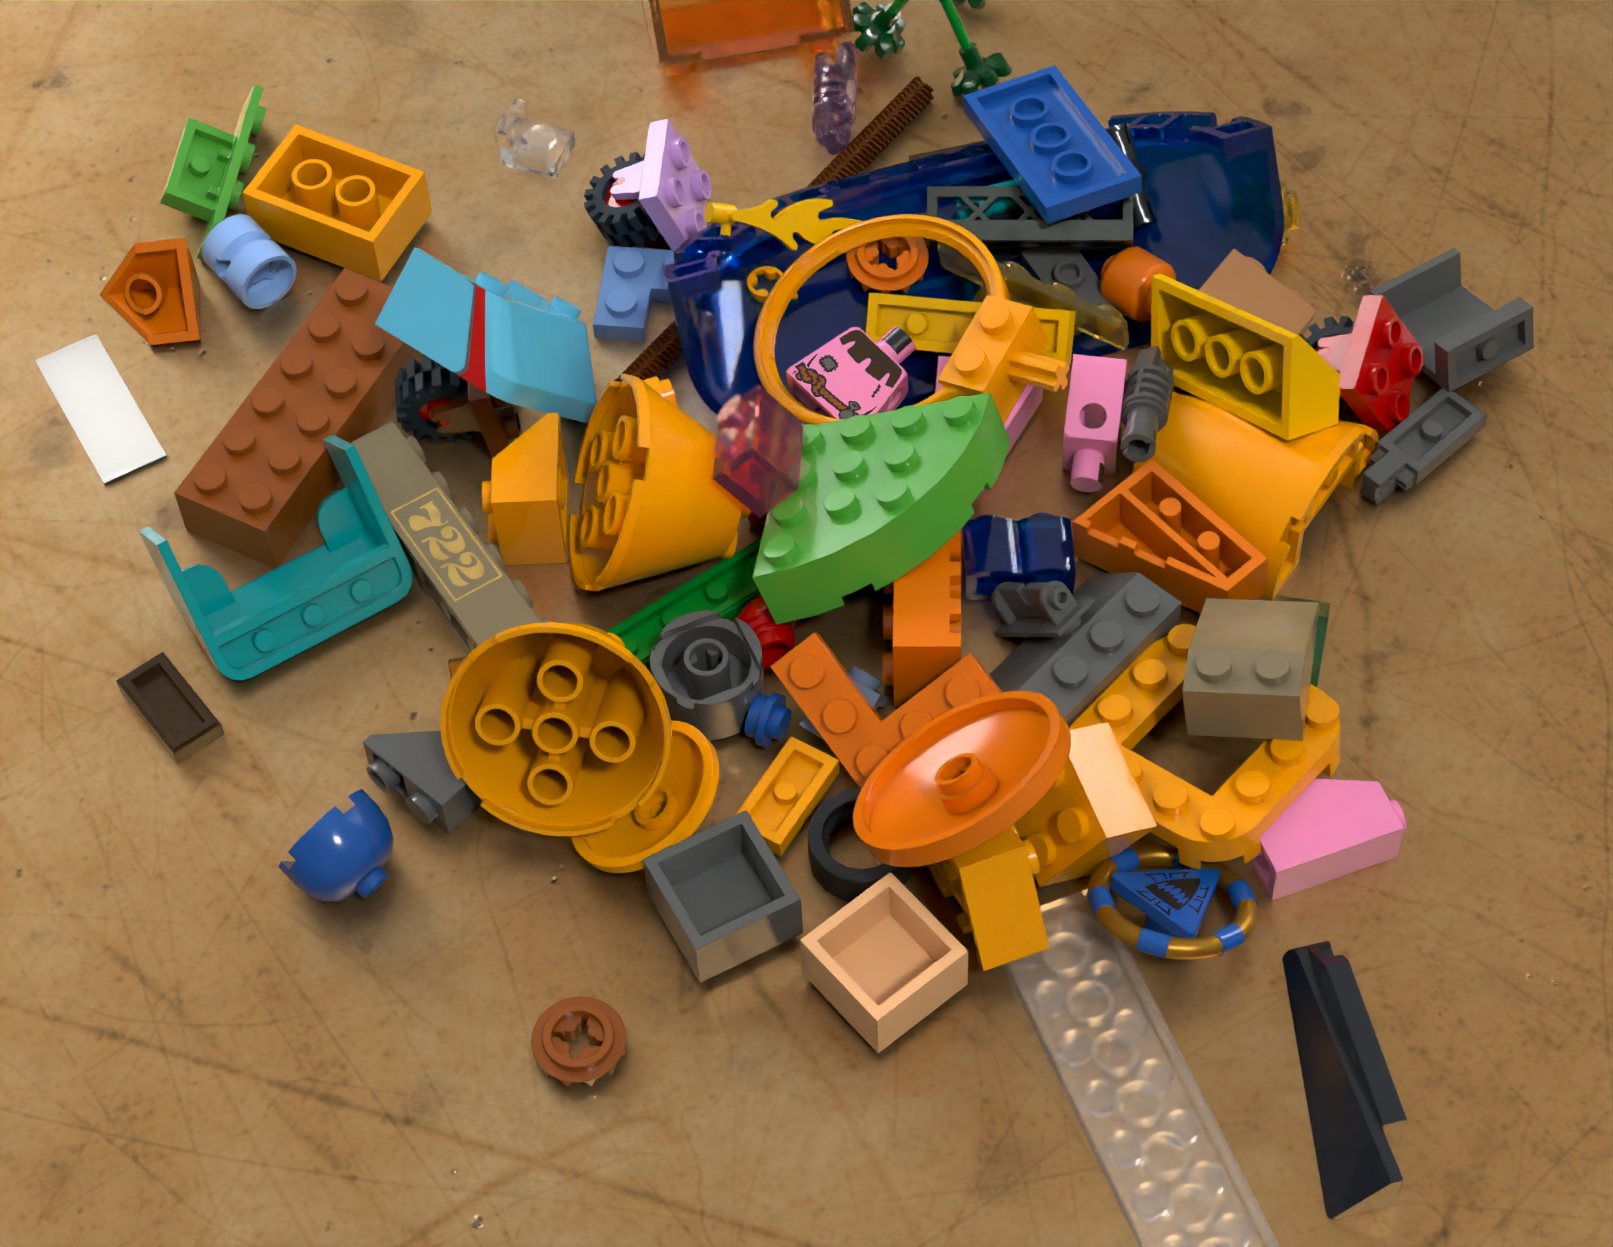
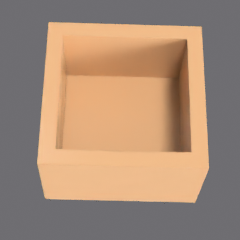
[800,872,968,1053]

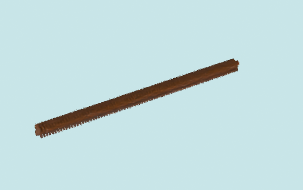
[614,76,934,382]

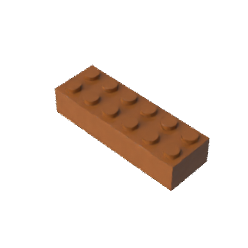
[174,268,424,569]

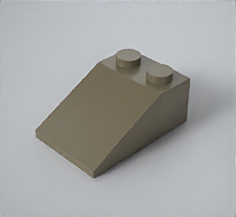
[1182,598,1319,741]

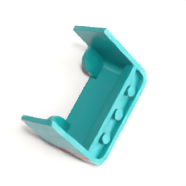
[139,435,413,680]

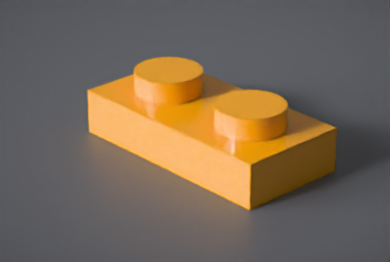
[735,736,840,856]

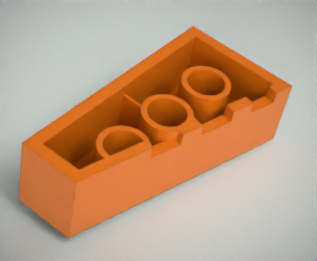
[882,530,961,707]

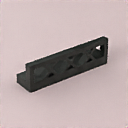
[924,186,1133,250]

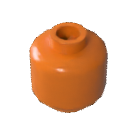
[1100,246,1176,323]

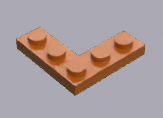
[770,632,1002,788]

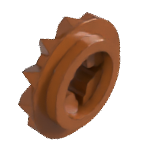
[531,997,626,1087]

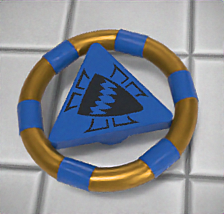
[1087,845,1258,960]

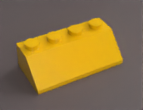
[1151,274,1340,441]

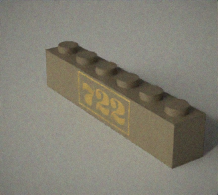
[351,421,551,654]

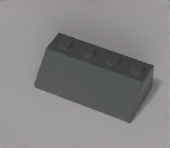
[989,572,1182,728]

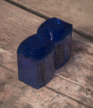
[961,513,1076,601]

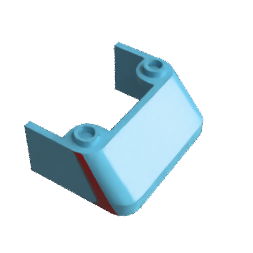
[375,247,597,423]

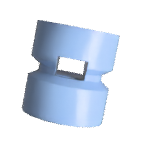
[202,214,297,309]

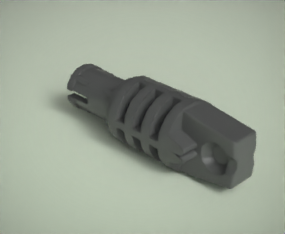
[1120,346,1174,462]

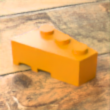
[926,824,1050,971]

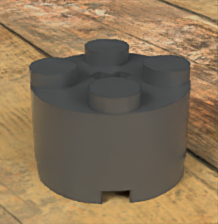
[650,610,765,740]

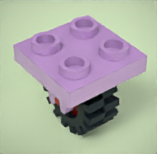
[584,119,712,252]

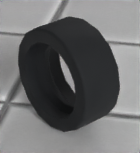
[807,788,914,901]

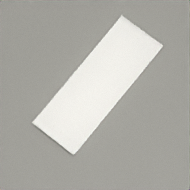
[35,334,167,483]

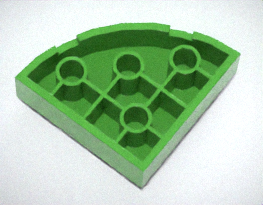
[752,393,1010,625]

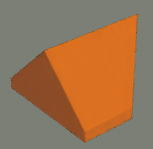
[99,237,201,345]

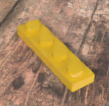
[866,293,1076,364]

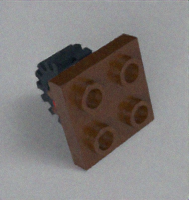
[395,355,522,458]

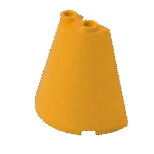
[1132,391,1379,601]

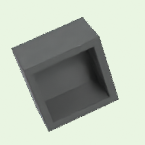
[642,810,803,983]

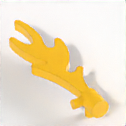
[704,198,862,253]

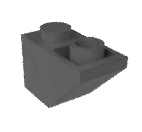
[363,731,482,835]

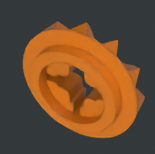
[847,237,929,294]

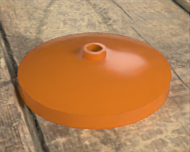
[853,691,1071,867]

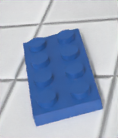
[963,65,1142,224]

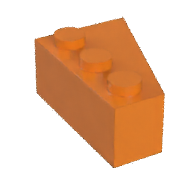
[1072,458,1268,614]

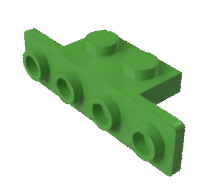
[160,85,266,260]

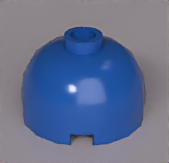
[278,789,394,902]

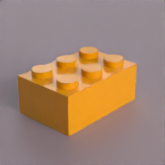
[242,124,432,282]

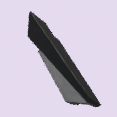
[1282,941,1407,1220]

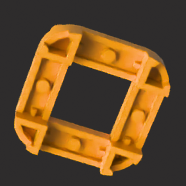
[1070,624,1341,870]

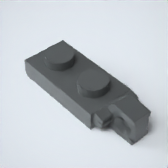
[1360,388,1487,505]

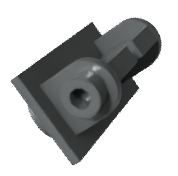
[991,581,1095,639]

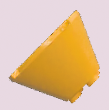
[568,374,755,591]
[440,622,672,836]

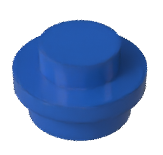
[744,692,791,748]

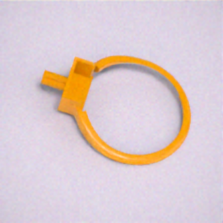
[753,214,1070,425]

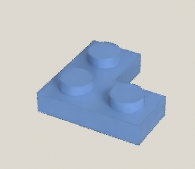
[593,246,710,341]

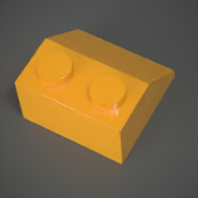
[482,413,569,566]

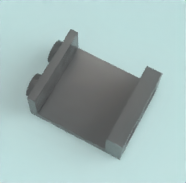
[1370,248,1534,392]

